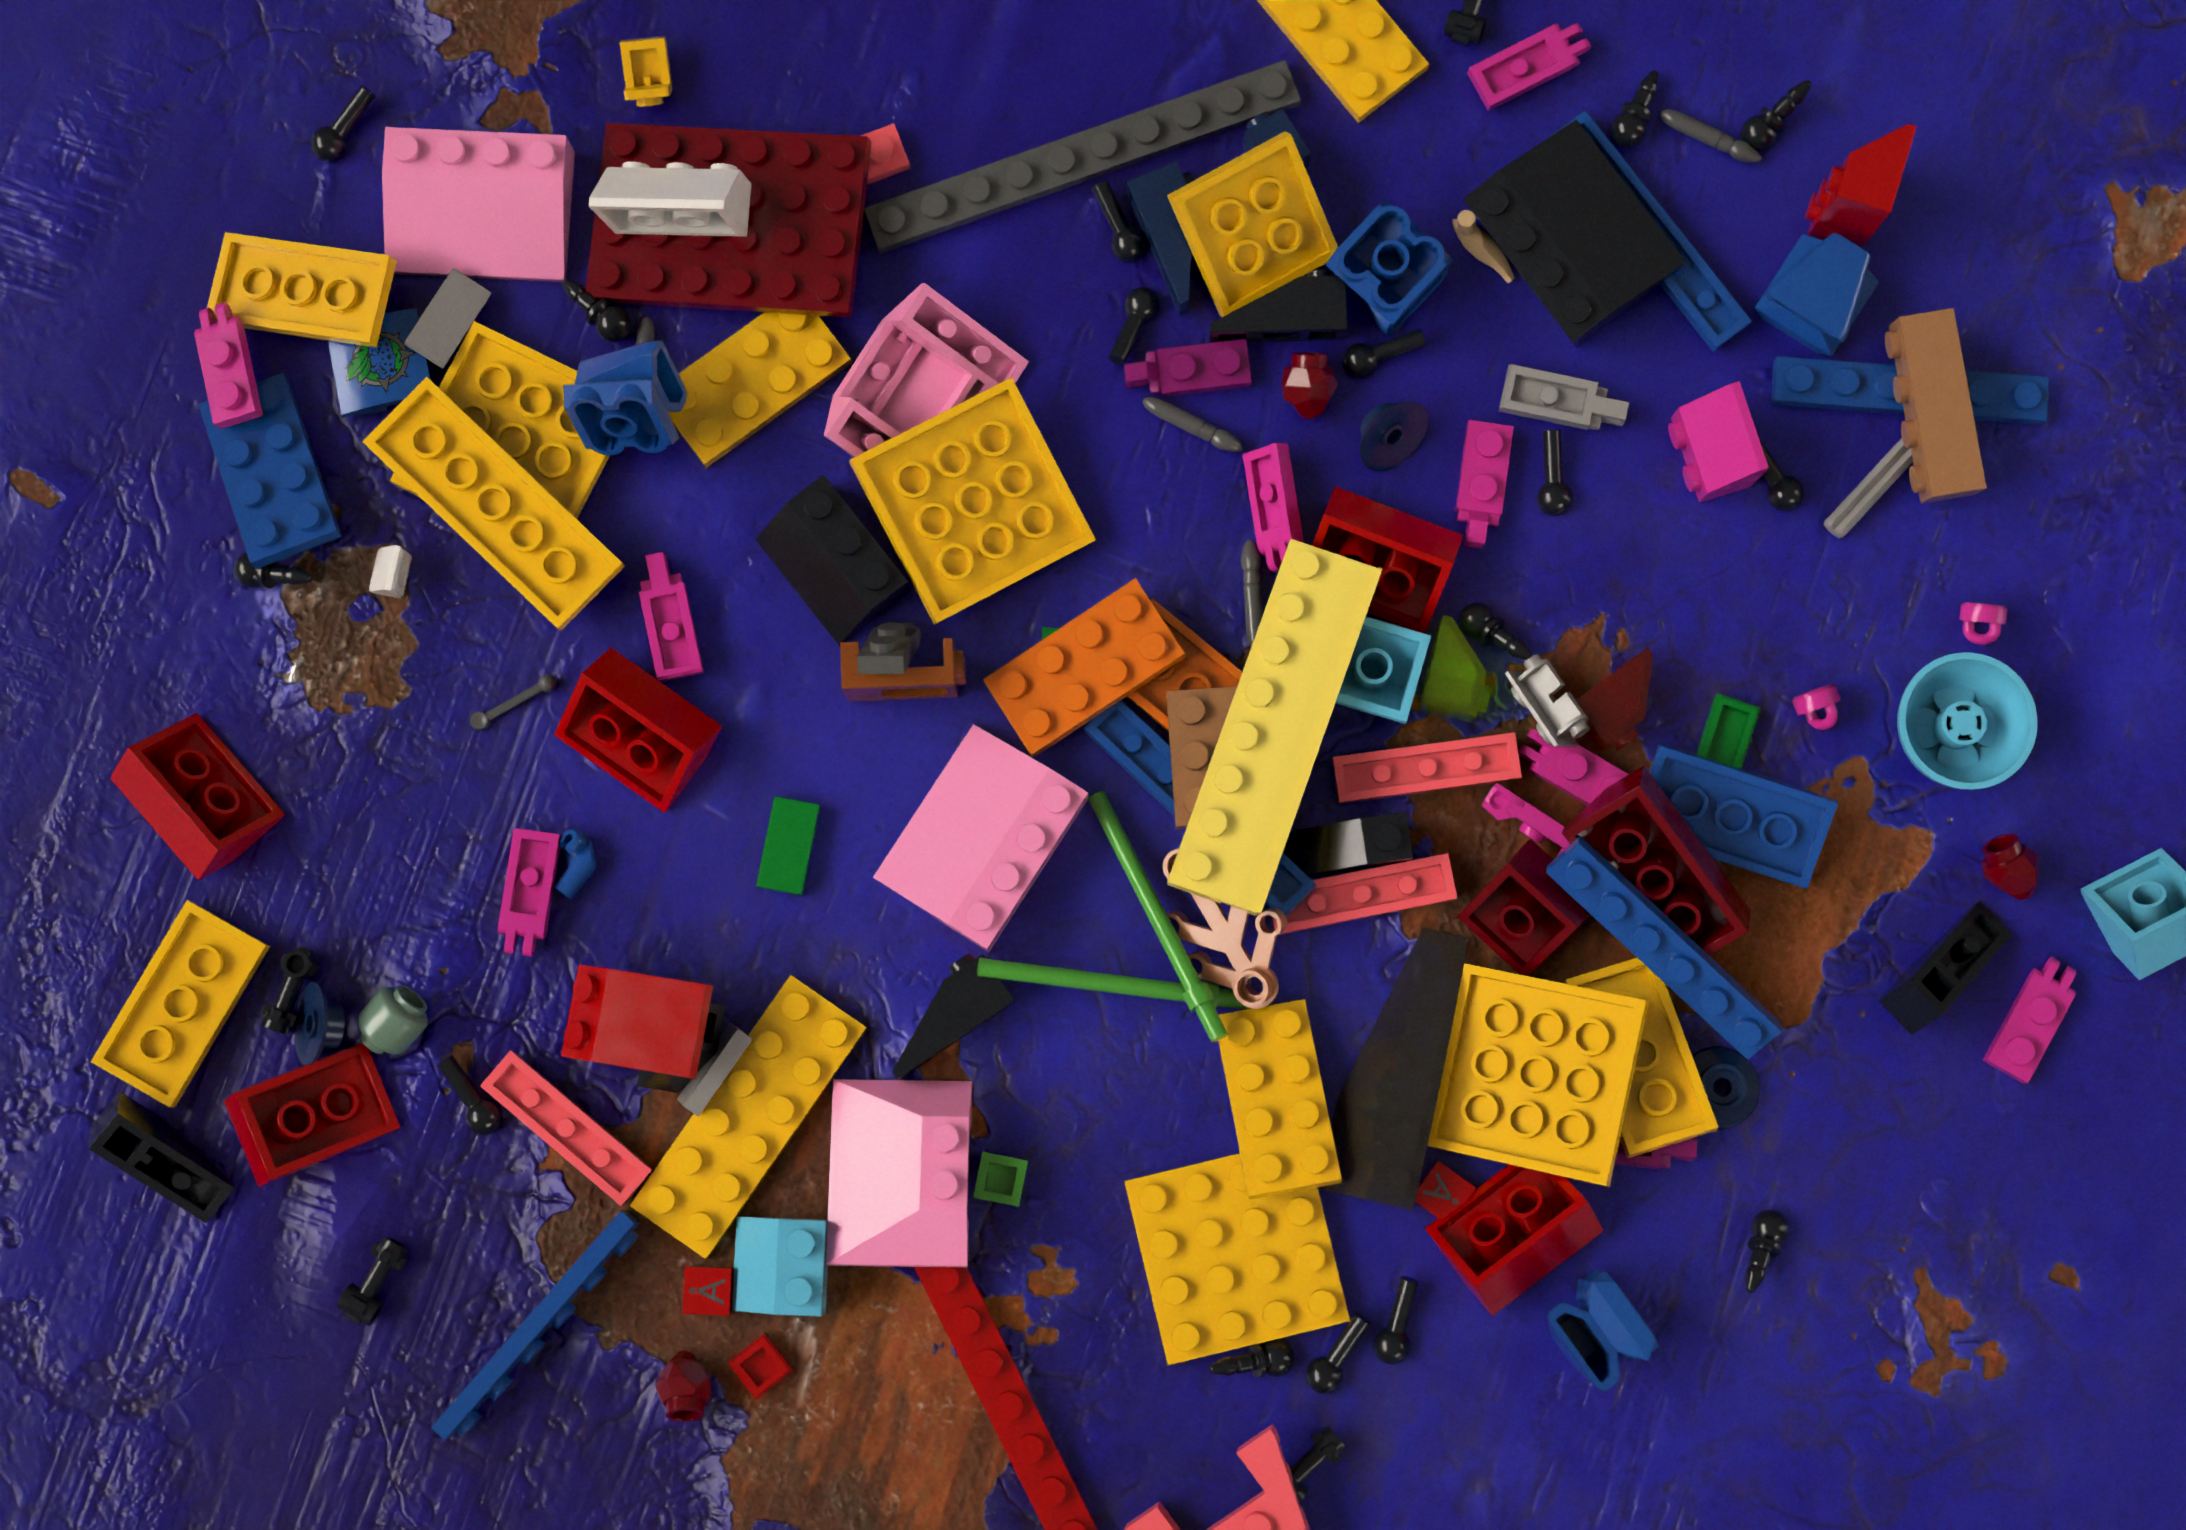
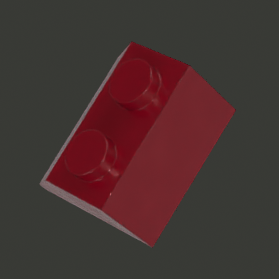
[1457,839,1589,976]

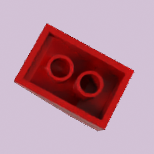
[561,964,713,1079]
[224,1043,401,1187]

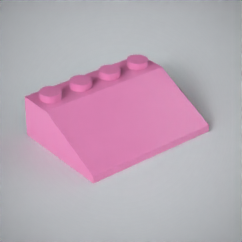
[382,127,575,282]
[873,724,1089,953]

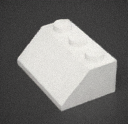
[589,162,751,237]

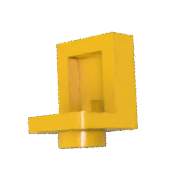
[619,36,673,107]

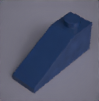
[1126,161,1194,315]

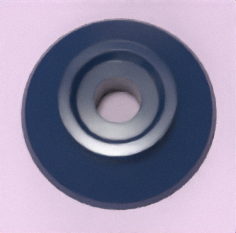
[1360,401,1429,471]
[294,982,345,1066]
[1692,1046,1760,1130]

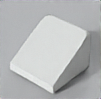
[369,545,412,599]

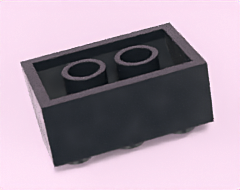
[755,475,911,646]

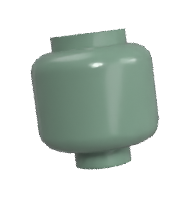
[358,985,428,1055]

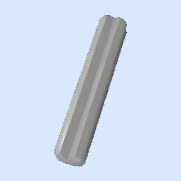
[1824,438,1913,539]

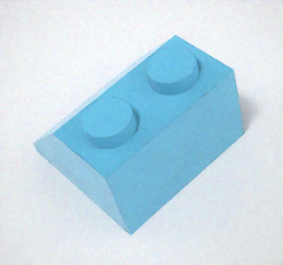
[2081,848,2186,980]
[732,1216,828,1316]

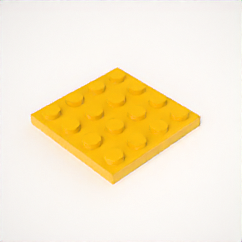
[390,321,610,519]
[849,377,1096,624]
[1424,963,1649,1187]
[1124,1153,1350,1365]

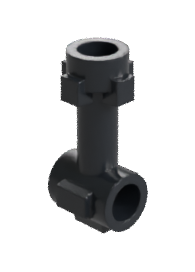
[1444,0,1486,47]
[260,946,321,1035]
[337,1236,409,1326]
[1290,1426,1347,1503]

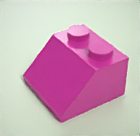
[1668,381,1769,503]

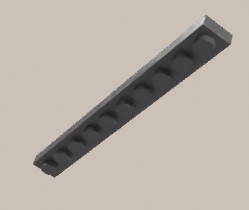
[864,60,1301,254]

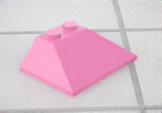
[824,283,1029,457]
[826,1079,972,1268]

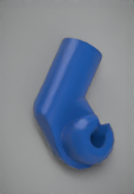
[553,829,596,900]

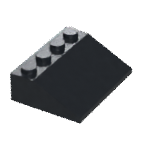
[1463,120,1686,347]

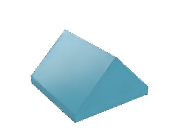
[1336,617,1431,724]

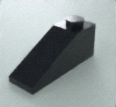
[1209,270,1347,343]
[1283,812,1413,877]
[1879,901,2012,1035]
[892,953,1015,1080]
[88,1091,235,1223]

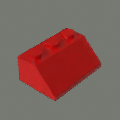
[1805,124,1917,248]
[1312,486,1463,634]
[554,648,722,813]
[110,713,285,881]
[1425,1165,1604,1316]

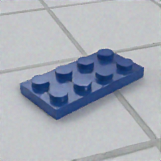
[198,372,342,569]
[1649,742,1838,889]

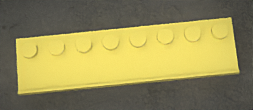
[1167,538,1383,916]

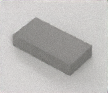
[404,268,492,369]
[677,1022,753,1117]

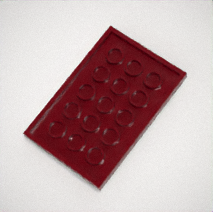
[585,123,872,318]

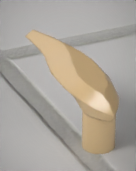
[1452,210,1514,283]

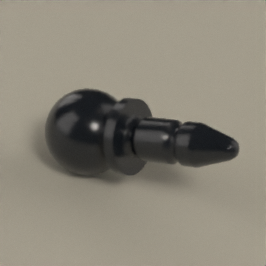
[1610,70,1659,148]
[1741,80,1812,151]
[562,279,632,342]
[233,552,312,588]
[1459,603,1533,660]
[1746,1209,1789,1293]
[1209,1339,1295,1378]

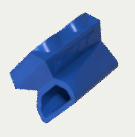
[1326,200,1454,336]
[1755,233,1879,356]
[563,340,687,455]
[1547,1269,1660,1391]

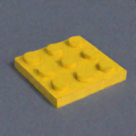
[1167,131,1338,317]

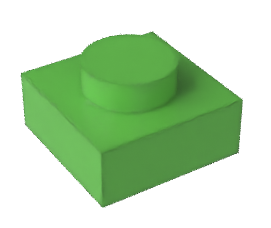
[973,1152,1028,1207]

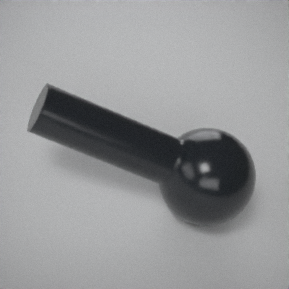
[311,85,376,162]
[1091,180,1147,263]
[1108,287,1160,365]
[1342,328,1427,379]
[1537,430,1573,516]
[1758,435,1804,512]
[437,1055,503,1135]
[1373,1276,1419,1365]
[1306,1313,1371,1394]

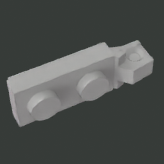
[1498,364,1629,430]

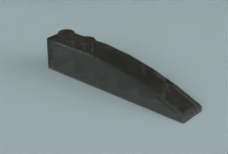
[1318,927,1468,1210]

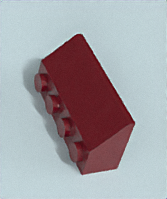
[1562,765,1751,955]

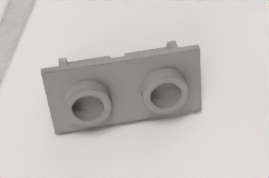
[1504,654,1590,747]

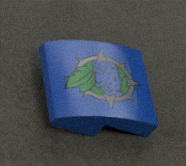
[327,308,430,418]

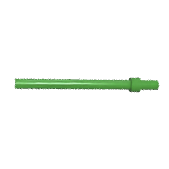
[1088,791,1228,1043]
[977,958,1251,1010]

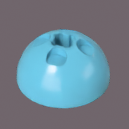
[1897,652,2037,790]

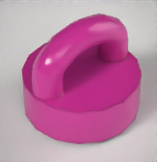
[1959,602,2008,645]
[1792,684,1841,730]

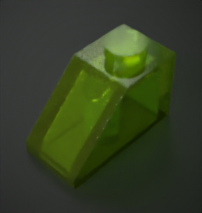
[1418,615,1492,723]

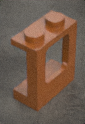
[840,638,966,702]

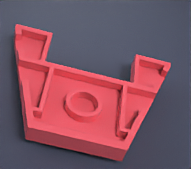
[1124,1424,1310,1530]

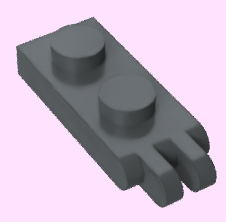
[857,622,921,674]

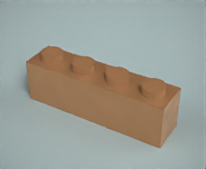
[1885,308,1987,504]

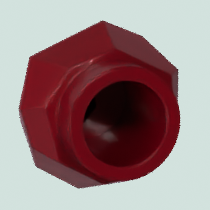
[1281,352,1337,419]
[1982,833,2039,900]
[655,1350,711,1422]

